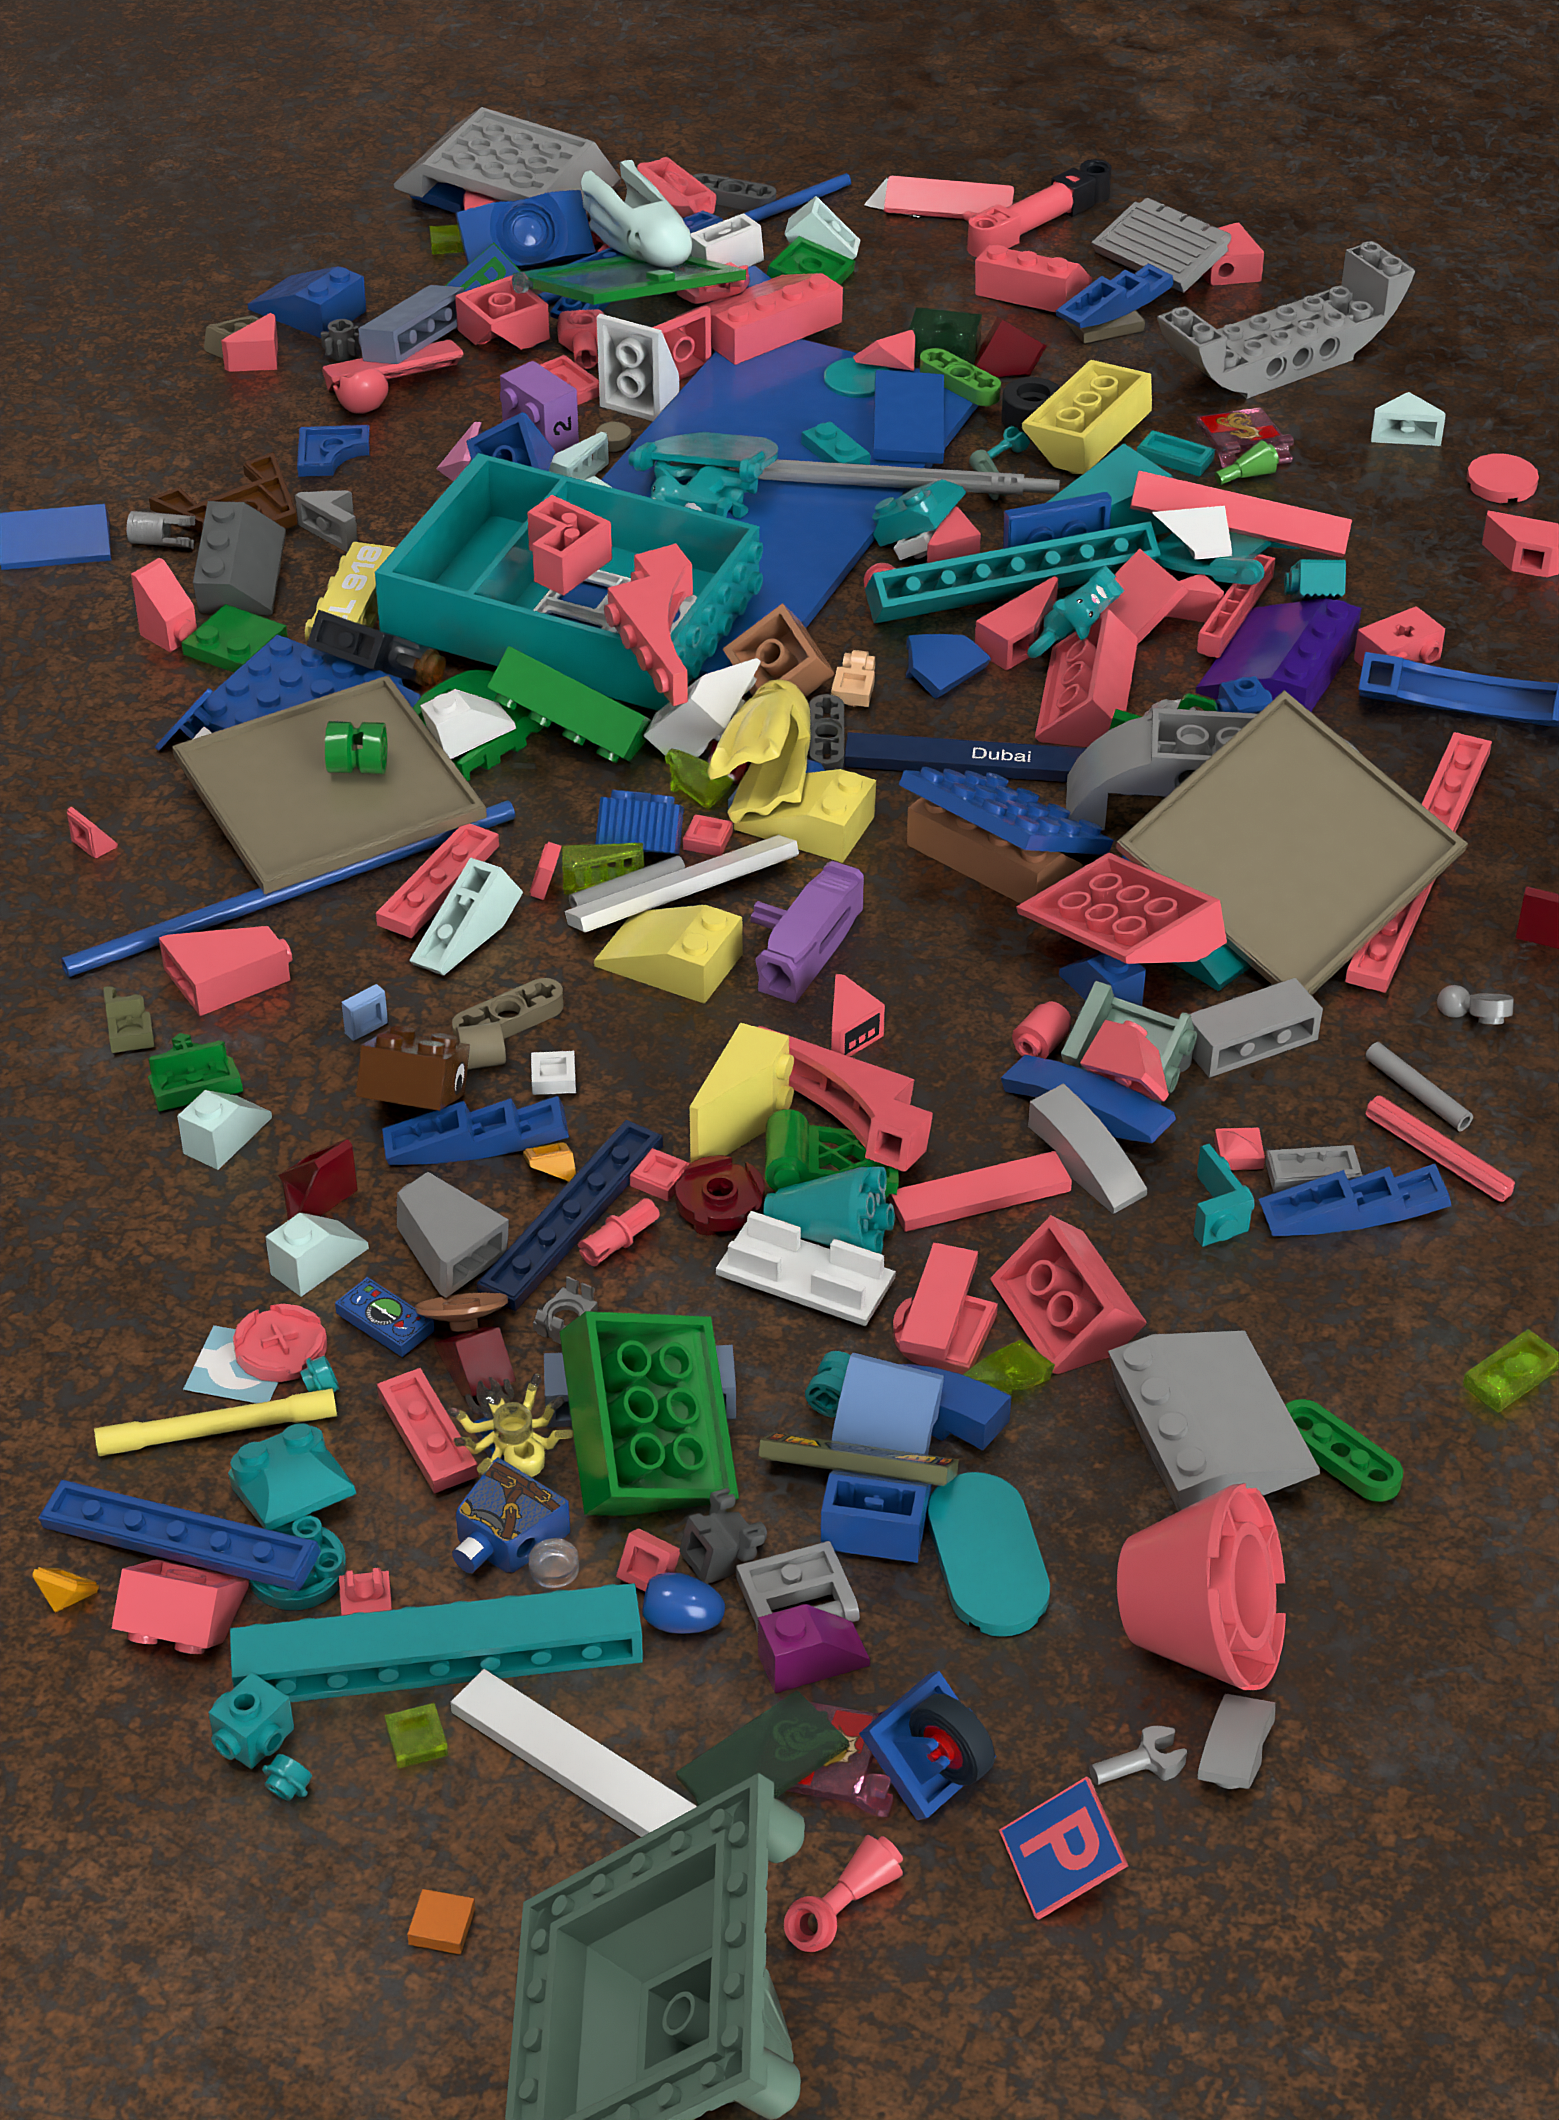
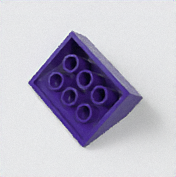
[1196,598,1361,712]

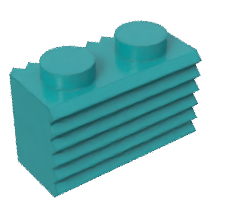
[1284,559,1346,602]

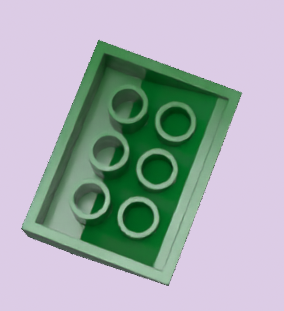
[559,1311,739,1516]

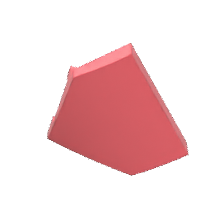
[677,262,750,304]

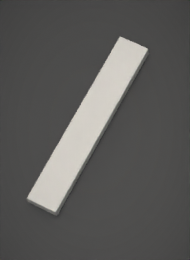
[565,835,799,932]
[451,1669,697,1837]

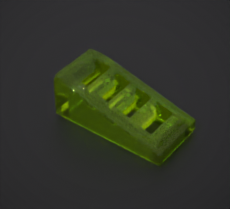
[562,843,644,894]

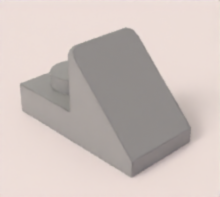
[295,490,358,552]

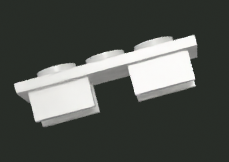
[716,1211,896,1326]

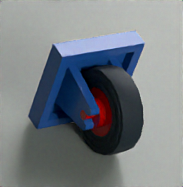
[859,1671,997,1820]

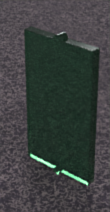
[676,1690,850,1806]

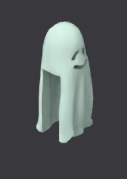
[581,160,692,267]

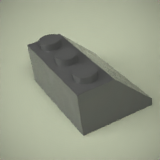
[193,501,286,615]

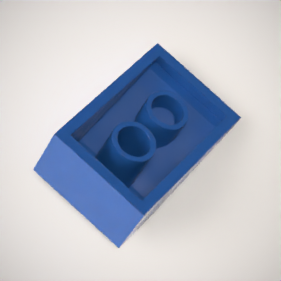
[247,266,367,338]

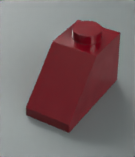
[434,1327,516,1402]

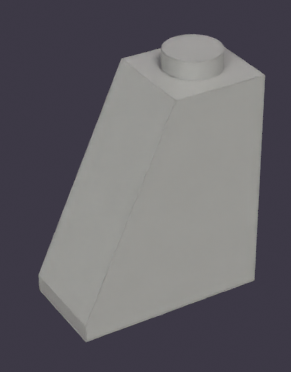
[396,1172,509,1298]

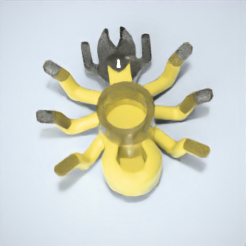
[448,1373,574,1478]

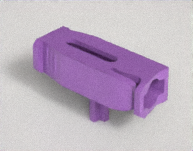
[750,861,864,1004]

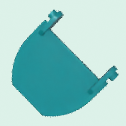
[628,432,778,482]
[1156,532,1299,585]

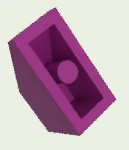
[758,1604,870,1694]

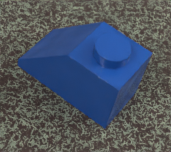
[1059,952,1146,1006]

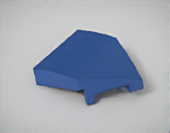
[906,634,991,699]

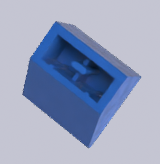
[821,1470,932,1563]

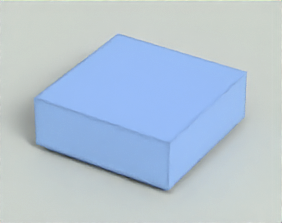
[341,984,388,1041]

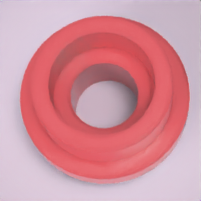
[784,1896,837,1952]

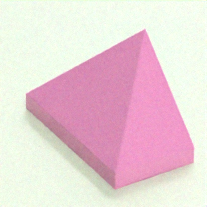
[436,422,482,481]

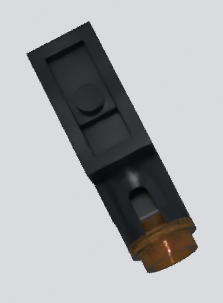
[307,610,446,686]

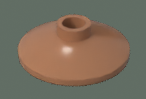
[415,1293,508,1331]

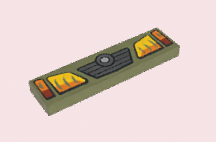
[759,1432,959,1486]

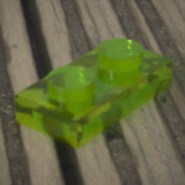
[1463,1329,1559,1413]

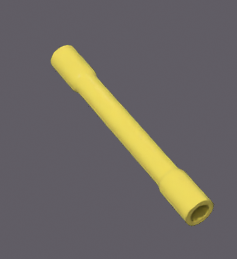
[94,1388,337,1456]

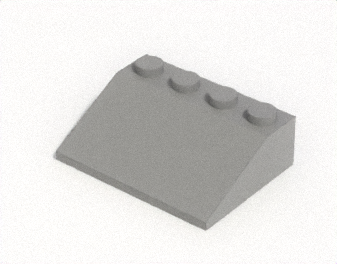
[1108,1330,1320,1512]

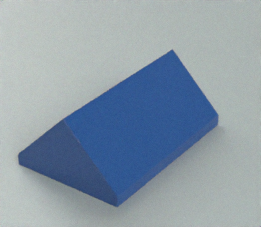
[0,504,111,570]

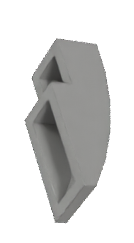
[1028,1083,1147,1214]

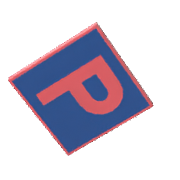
[999,1776,1129,1920]

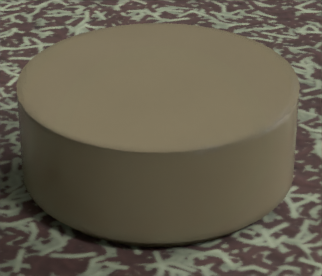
[596,422,631,452]

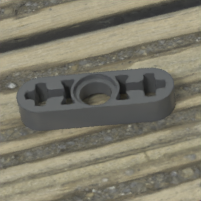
[693,173,776,211]
[809,694,844,771]

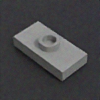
[1265,1145,1363,1193]

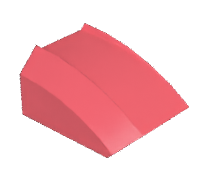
[637,157,717,218]

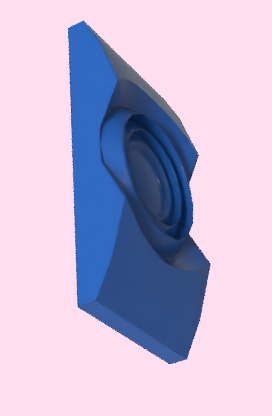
[455,190,596,269]

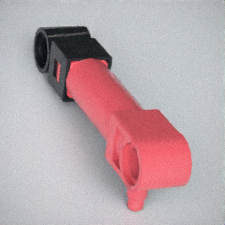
[963,159,1112,257]

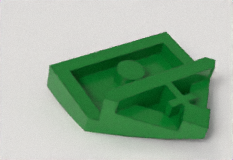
[148,1033,243,1111]

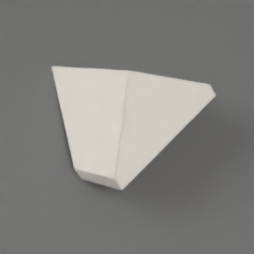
[1152,506,1232,559]

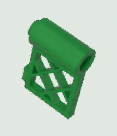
[765,1109,899,1197]

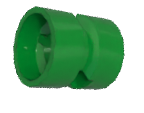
[325,721,388,774]

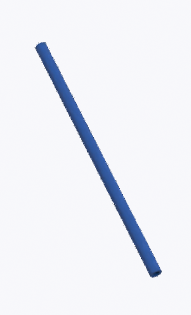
[61,800,515,978]

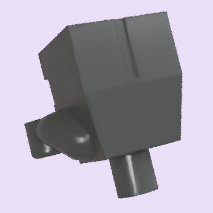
[679,1488,767,1584]

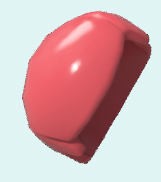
[333,368,388,414]

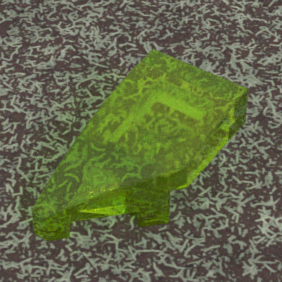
[665,748,734,810]
[963,1339,1055,1396]

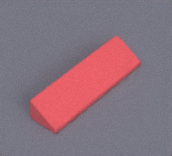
[884,176,1014,219]
[322,340,463,392]

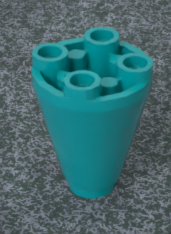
[764,1167,895,1254]

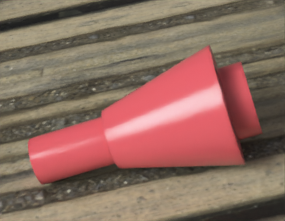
[822,1835,903,1915]

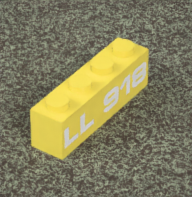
[305,542,395,641]

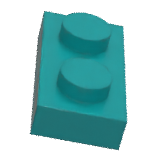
[801,421,870,465]

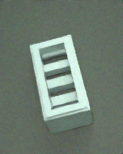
[549,432,609,480]

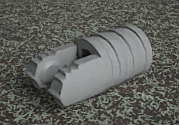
[127,511,195,549]

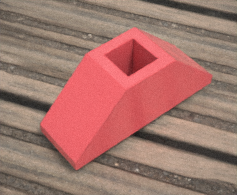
[1482,510,1559,578]

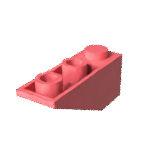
[975,576,1058,671]

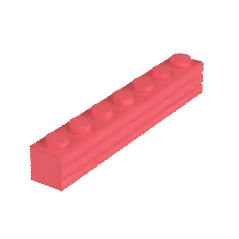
[1197,554,1275,658]

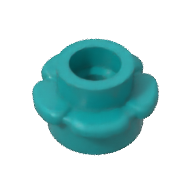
[300,1355,340,1392]
[262,1754,312,1801]

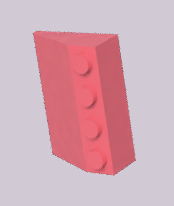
[676,273,843,365]
[1016,852,1227,964]

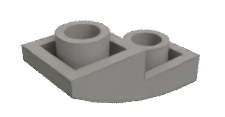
[1198,1693,1276,1789]

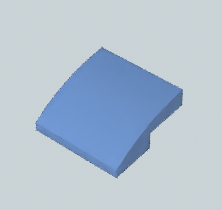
[831,1353,944,1455]

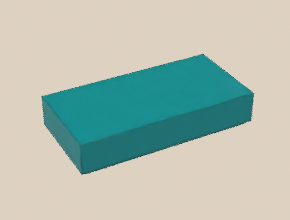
[1137,430,1215,477]

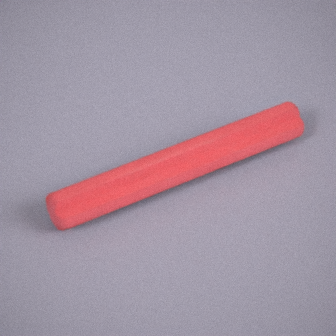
[1366,1095,1515,1202]

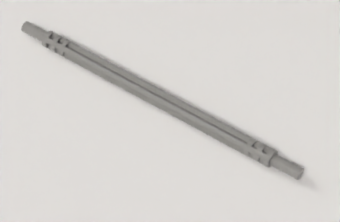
[669,459,1060,496]

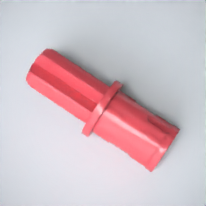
[578,1198,660,1266]

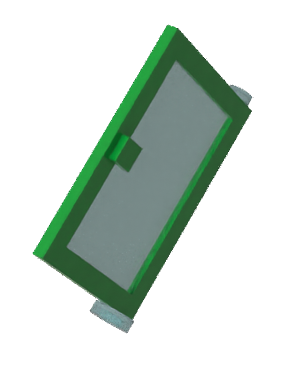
[512,254,746,305]

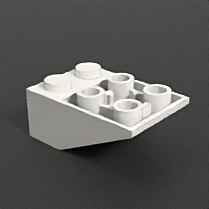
[643,658,761,766]

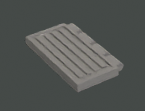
[1091,198,1231,293]

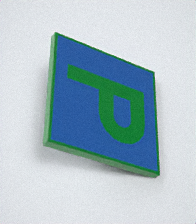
[445,242,524,292]

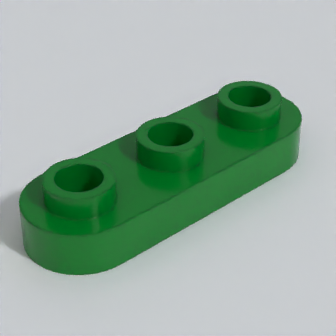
[1285,1399,1403,1501]

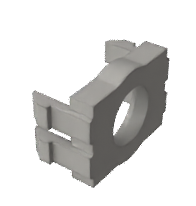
[533,1276,598,1344]

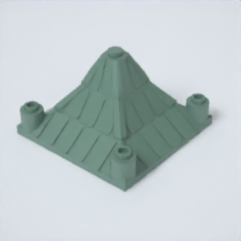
[505,1773,805,2120]

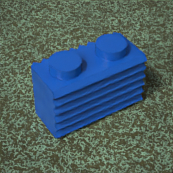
[595,791,684,855]

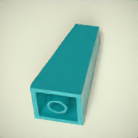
[1046,444,1173,535]

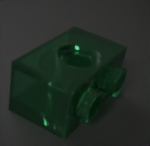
[909,307,982,365]

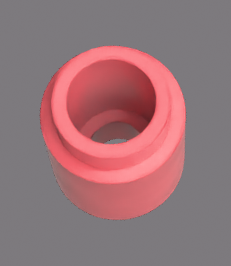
[1012,1001,1071,1059]

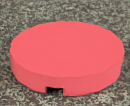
[1466,454,1539,503]
[233,1304,327,1382]

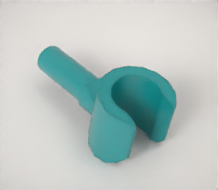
[987,427,1030,459]

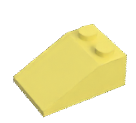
[734,769,876,863]
[594,905,743,1004]
[689,1023,794,1163]

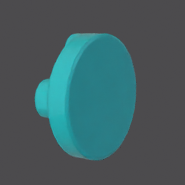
[824,358,890,398]
[249,1516,347,1610]

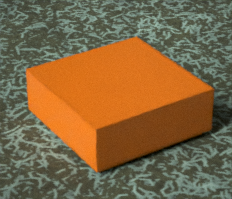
[407,1889,475,1955]

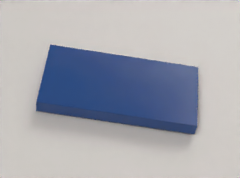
[873,370,944,464]

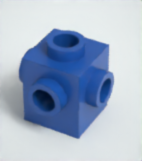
[1215,676,1273,714]

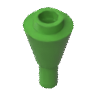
[1214,440,1279,485]

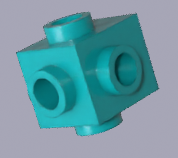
[208,1672,294,1769]

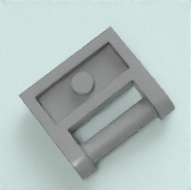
[736,1541,860,1633]

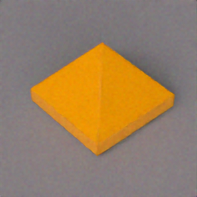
[32,1567,99,1613]

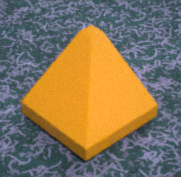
[523,1142,576,1181]

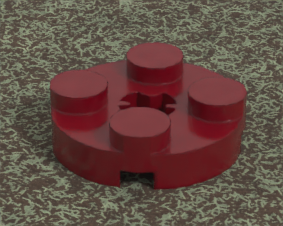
[675,1155,765,1236]

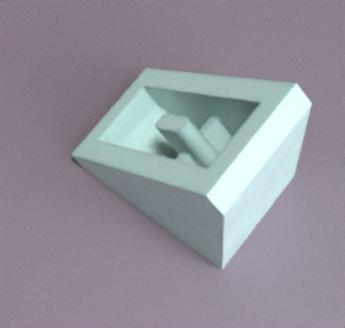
[1371,392,1445,446]

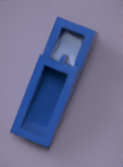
[900,1364,1012,1450]

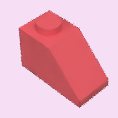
[131,558,197,653]
[1080,1020,1169,1102]

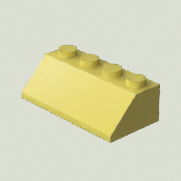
[1022,360,1152,474]

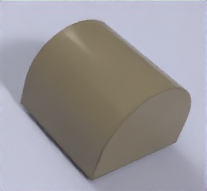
[456,1021,506,1070]

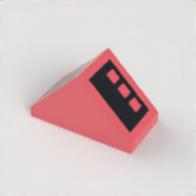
[831,974,885,1057]

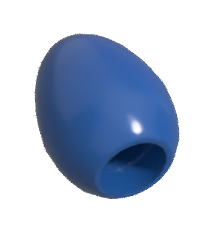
[642,1572,725,1634]

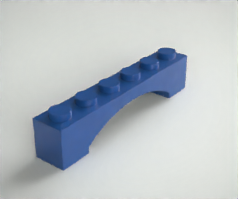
[1358,652,1559,728]

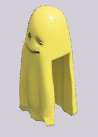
[707,679,811,824]

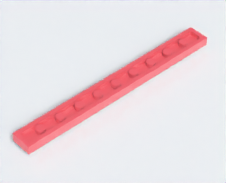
[1345,732,1492,993]

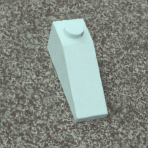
[409,858,523,975]

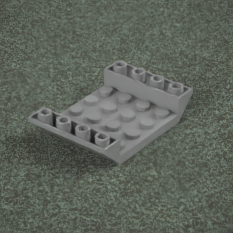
[394,107,621,218]

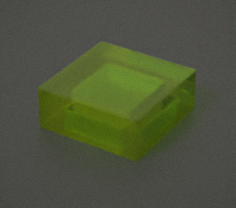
[429,225,464,254]
[384,1703,448,1768]

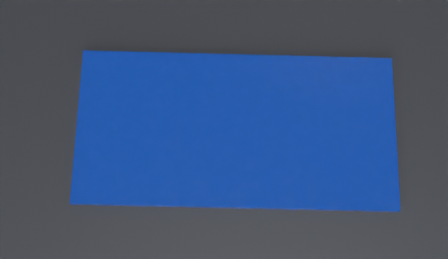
[549,339,979,695]

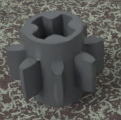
[321,319,361,362]

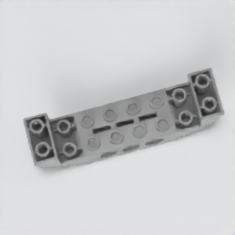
[1157,241,1415,399]
[1066,708,1362,830]

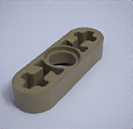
[452,978,564,1042]

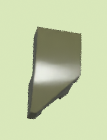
[103,986,155,1053]

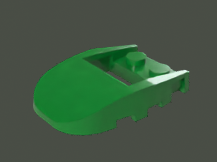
[413,670,544,782]

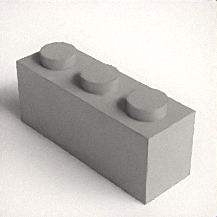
[1190,978,1323,1078]

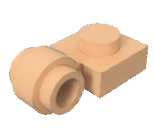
[831,650,876,707]

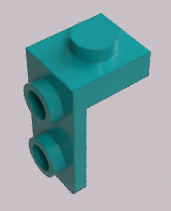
[1193,1144,1254,1247]

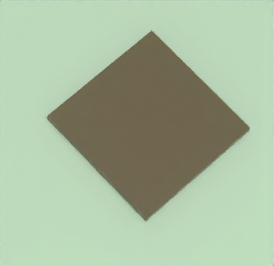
[172,676,487,895]
[1116,690,1468,996]

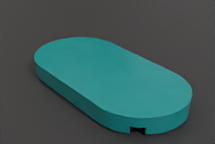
[927,1472,1050,1636]

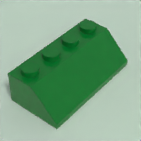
[487,646,652,763]

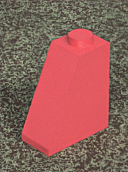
[159,926,293,1016]

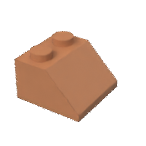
[723,603,835,697]

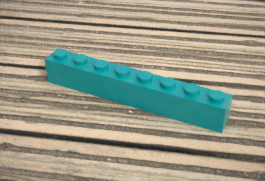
[864,521,1161,624]
[230,1583,643,1702]

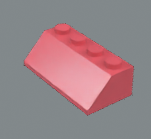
[1035,609,1138,747]

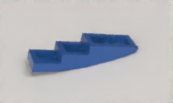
[1056,263,1174,328]
[1001,1055,1176,1144]
[382,1096,569,1165]
[1259,1164,1452,1236]

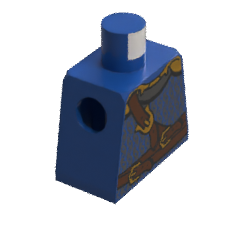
[452,1457,570,1573]

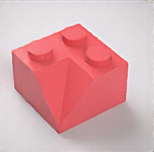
[455,275,550,349]

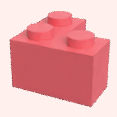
[527,495,612,596]

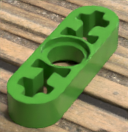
[920,348,1001,406]

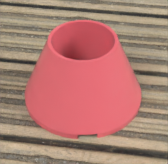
[1117,1483,1286,1690]

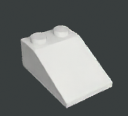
[597,314,679,421]

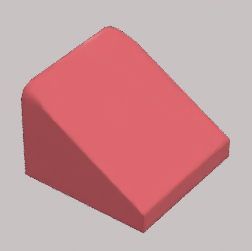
[67,807,118,859]

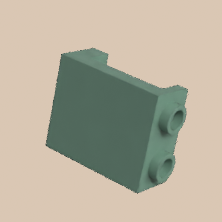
[1061,981,1197,1105]

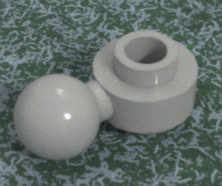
[1437,985,1513,1024]

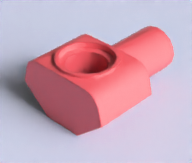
[557,309,604,369]

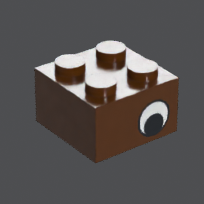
[356,1026,470,1111]

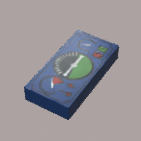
[335,1277,435,1357]

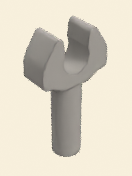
[1089,1726,1187,1785]

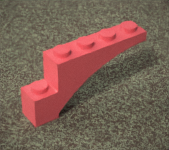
[604,544,693,706]
[758,1025,933,1172]

